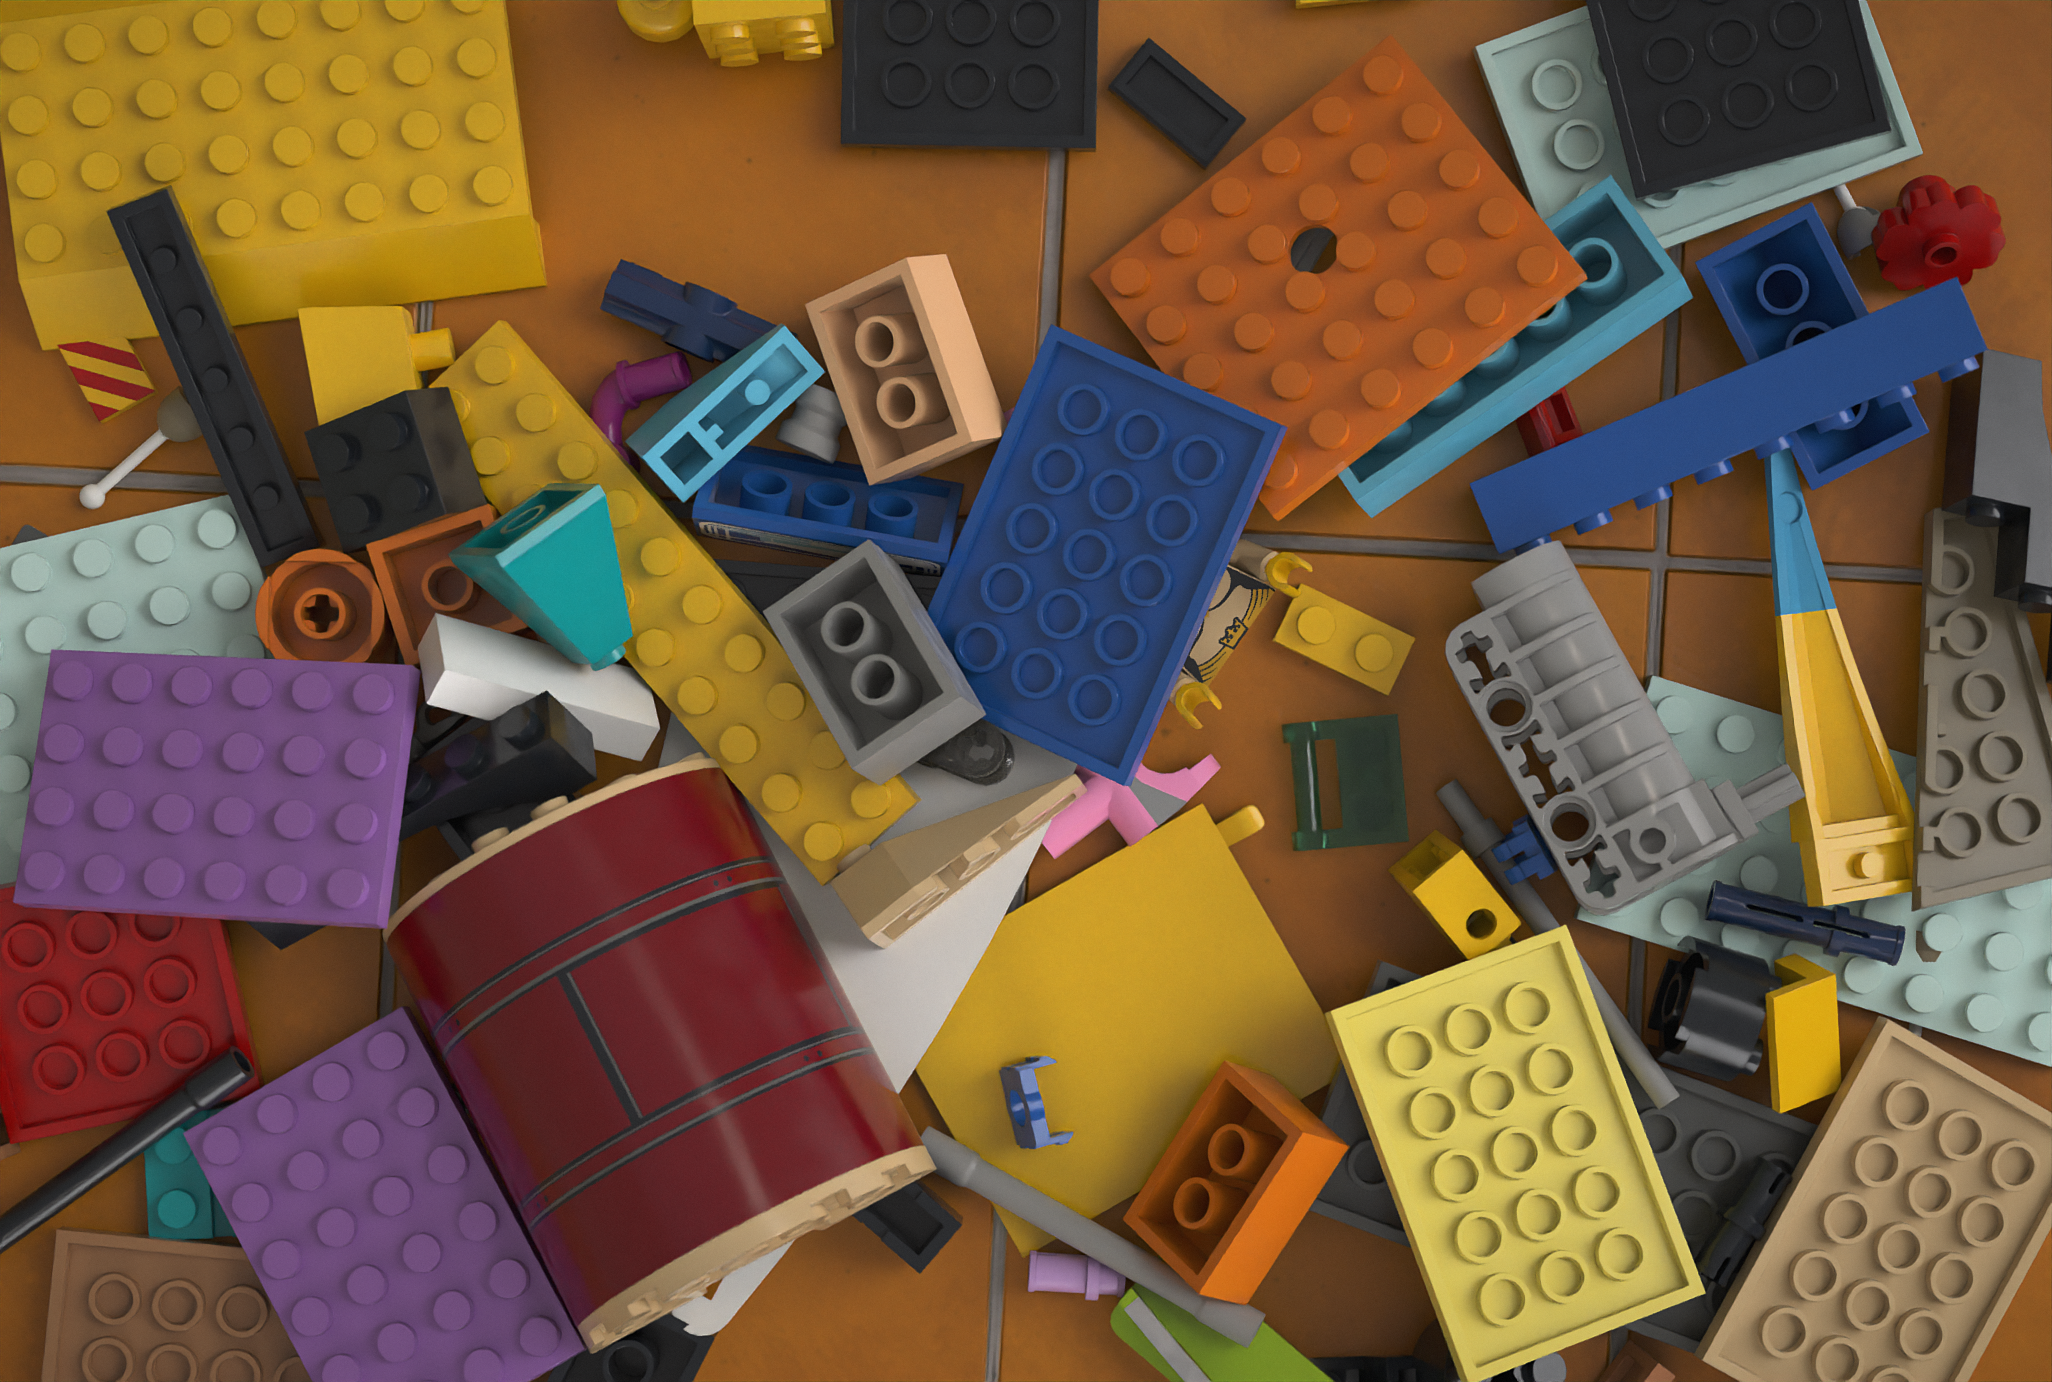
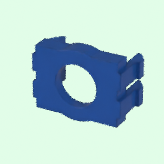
[1491,814,1558,885]
[999,1056,1074,1149]

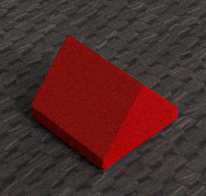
[1515,386,1584,458]

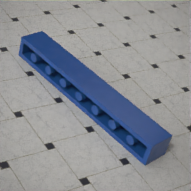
[1469,277,1988,556]

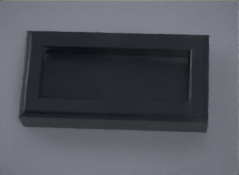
[1108,38,1246,170]

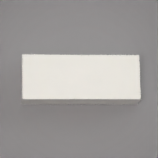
[418,613,660,762]

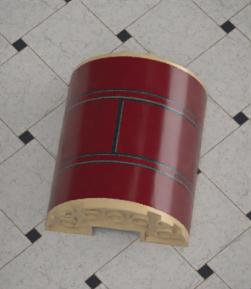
[382,752,937,1353]

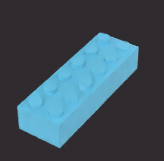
[1338,175,1693,518]

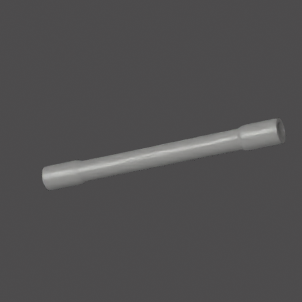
[921,1126,1266,1349]

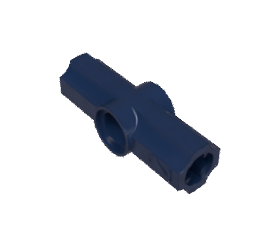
[600,259,798,363]

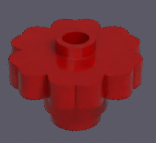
[1871,175,2006,291]

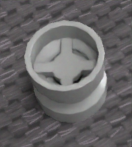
[775,384,848,464]

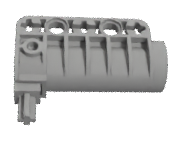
[1445,540,1805,916]

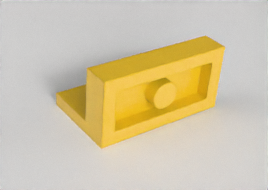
[1765,953,1841,1114]

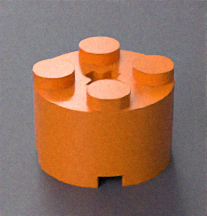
[255,549,394,663]

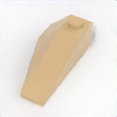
[830,774,1088,949]

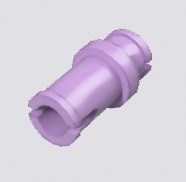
[1028,1250,1126,1301]

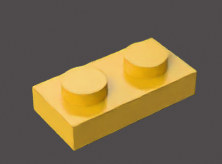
[1272,583,1416,696]

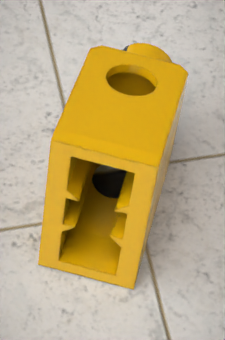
[297,306,456,426]
[1387,829,1521,961]

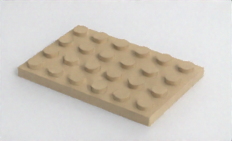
[1694,1016,2052,1382]

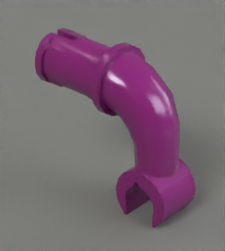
[589,351,692,473]

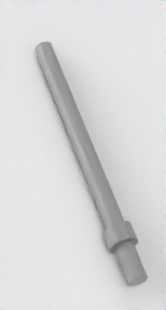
[1436,779,1680,1110]

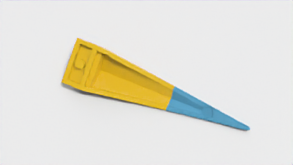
[1764,447,1915,907]

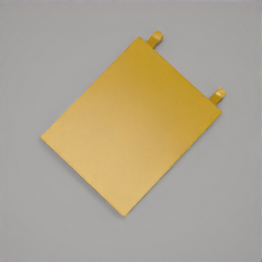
[915,803,1341,1258]

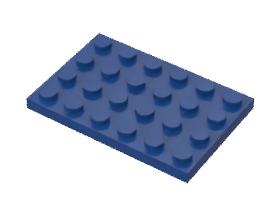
[927,324,1288,786]

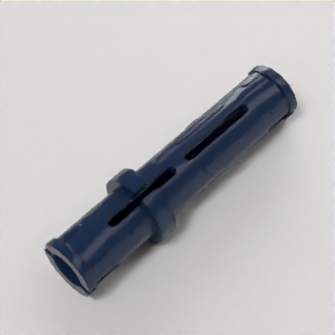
[1705,880,1905,966]

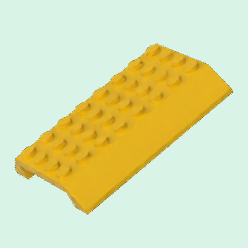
[0,0,547,351]

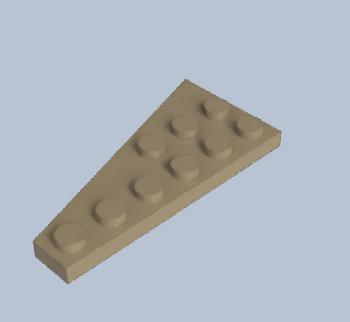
[1911,507,2052,912]

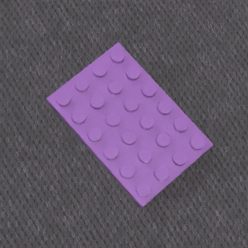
[13,649,421,929]
[183,1006,588,1382]

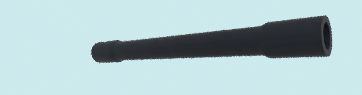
[0,1046,255,1255]

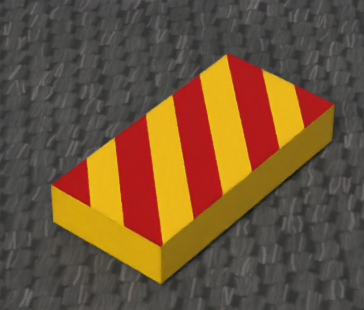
[57,336,158,423]

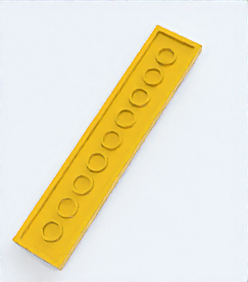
[427,320,922,886]

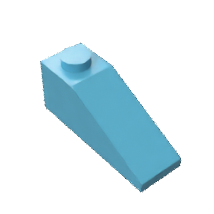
[625,323,825,503]

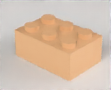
[805,254,1007,486]

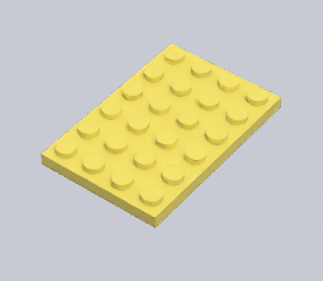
[1324,925,1706,1382]

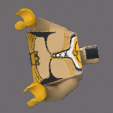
[1169,539,1313,729]

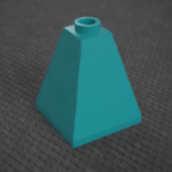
[448,483,633,671]

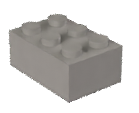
[763,539,986,786]

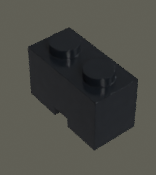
[852,1179,963,1274]

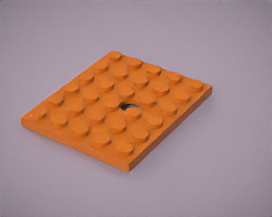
[1089,34,1588,521]

